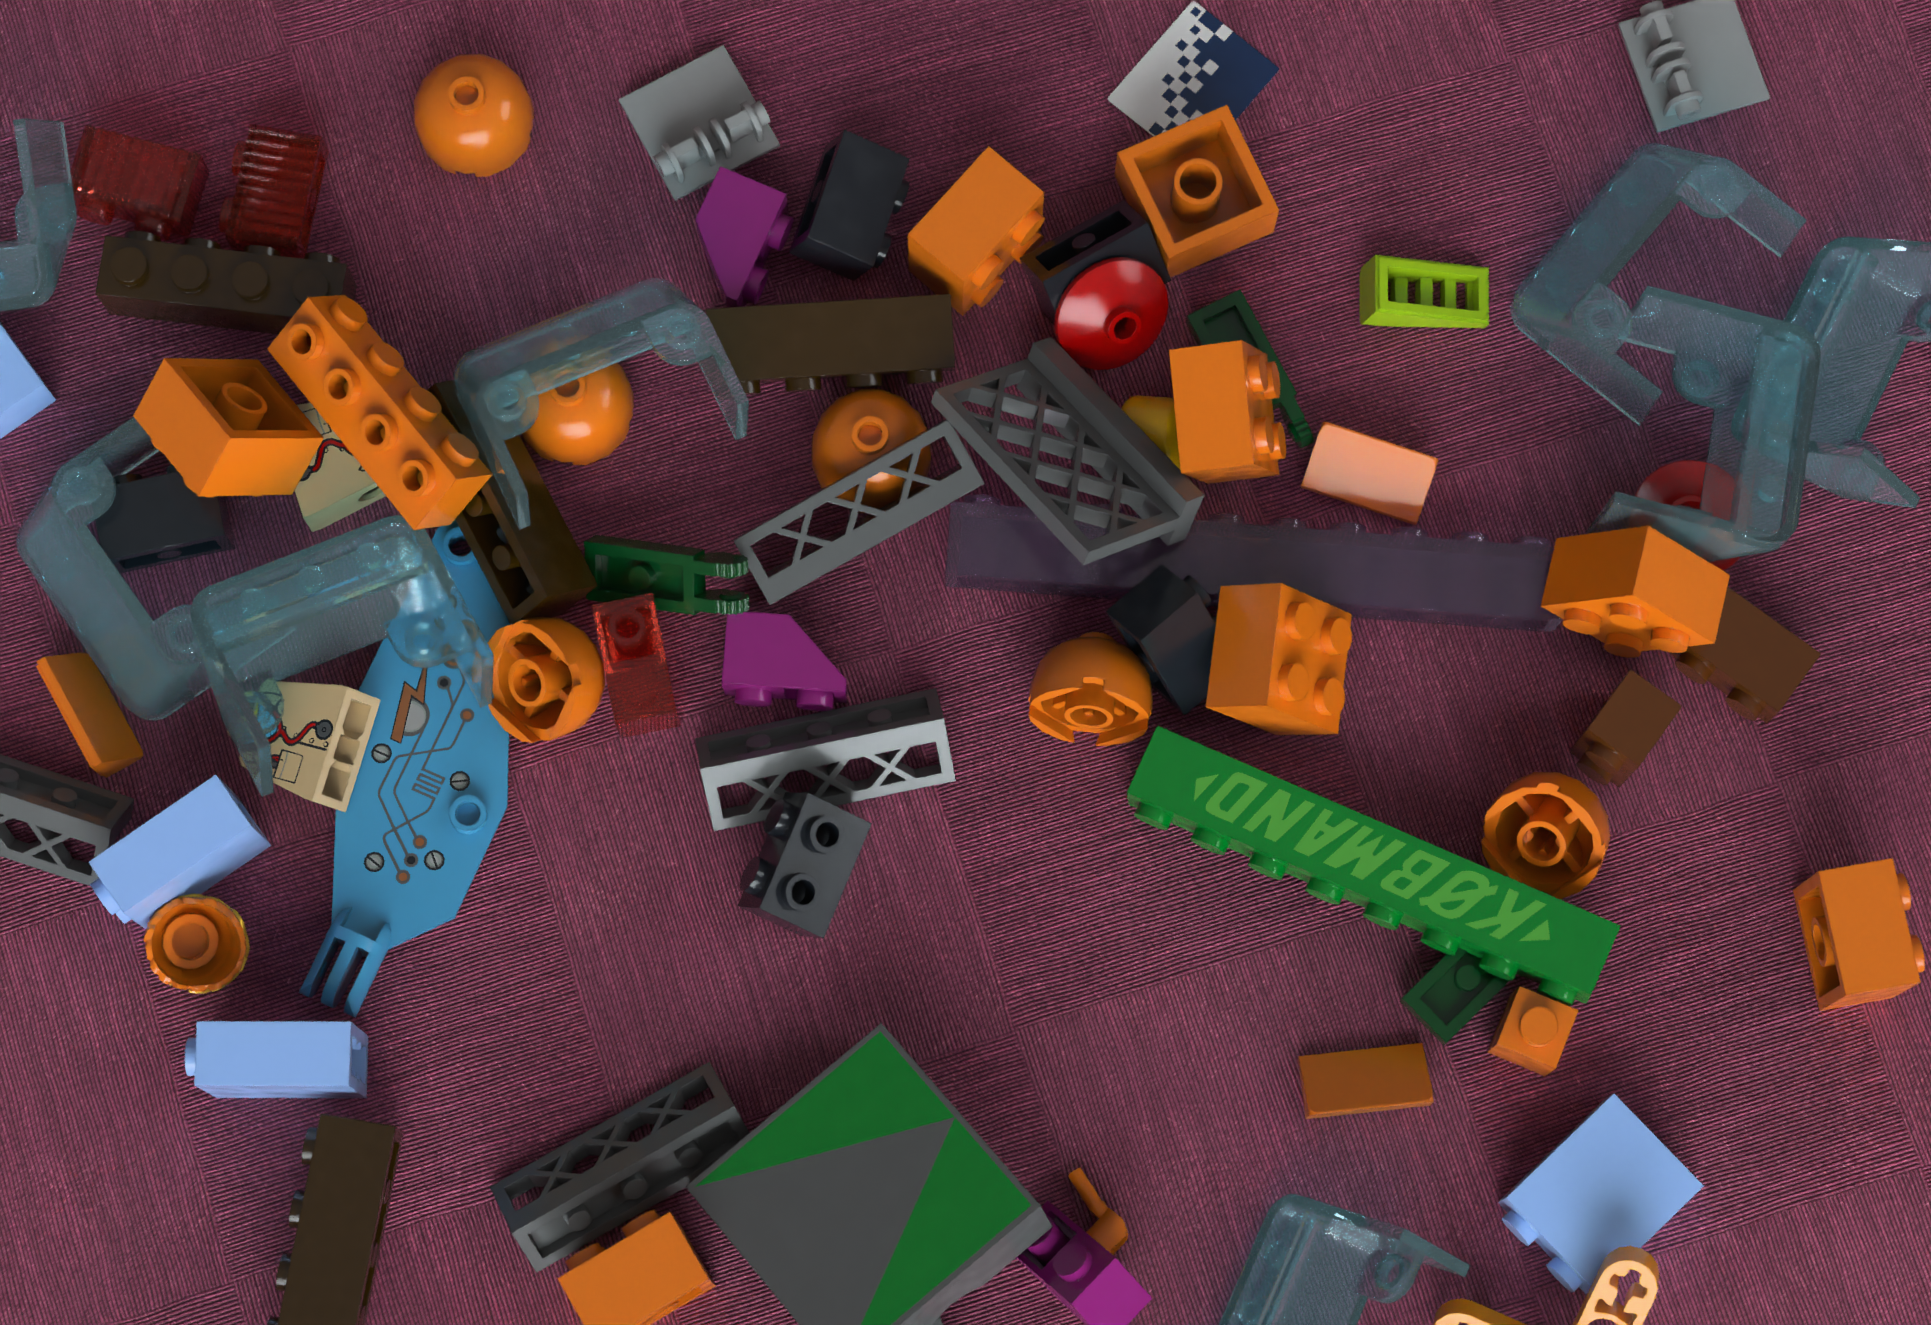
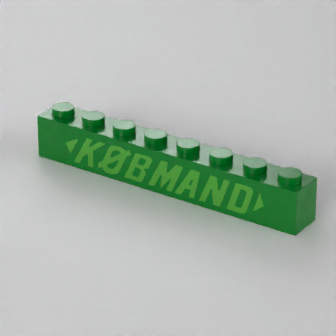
[1127,726,1621,1006]

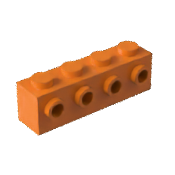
[267,295,493,530]

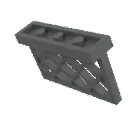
[931,337,1204,565]

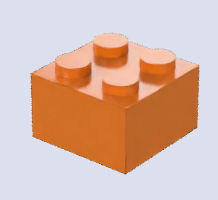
[1114,105,1279,278]
[908,146,1045,316]
[1169,340,1286,484]
[133,358,324,497]
[1541,525,1730,658]
[1206,583,1352,735]
[1793,858,1925,1011]
[557,1209,716,1325]

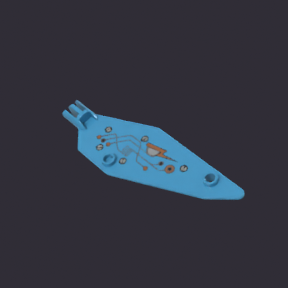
[299,520,510,1018]

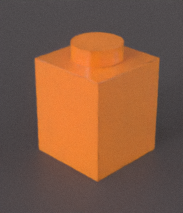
[1487,986,1579,1076]

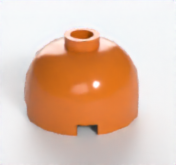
[414,53,534,177]
[513,341,634,465]
[811,389,931,513]
[480,617,605,743]
[1028,632,1153,746]
[1481,772,1610,899]

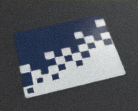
[1108,1,1279,137]

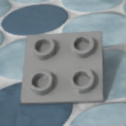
[1618,0,1770,133]
[618,45,780,201]

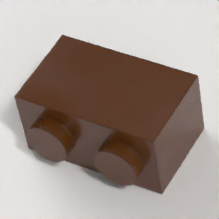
[1668,586,1821,724]
[1569,669,1682,788]

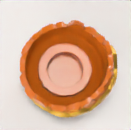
[143,894,250,994]

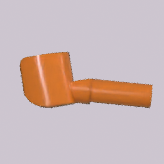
[1068,1168,1128,1255]

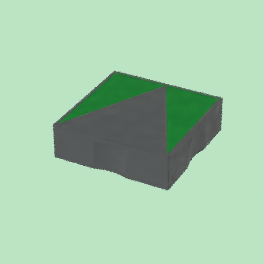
[686,1023,1052,1325]

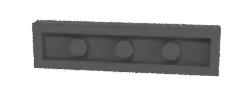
[733,419,985,605]
[695,688,956,831]
[0,754,134,886]
[490,1062,749,1273]

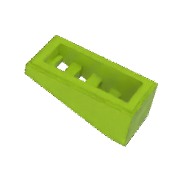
[1359,255,1489,328]

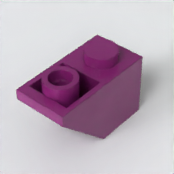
[695,166,794,308]
[722,612,848,711]
[1016,1200,1152,1325]

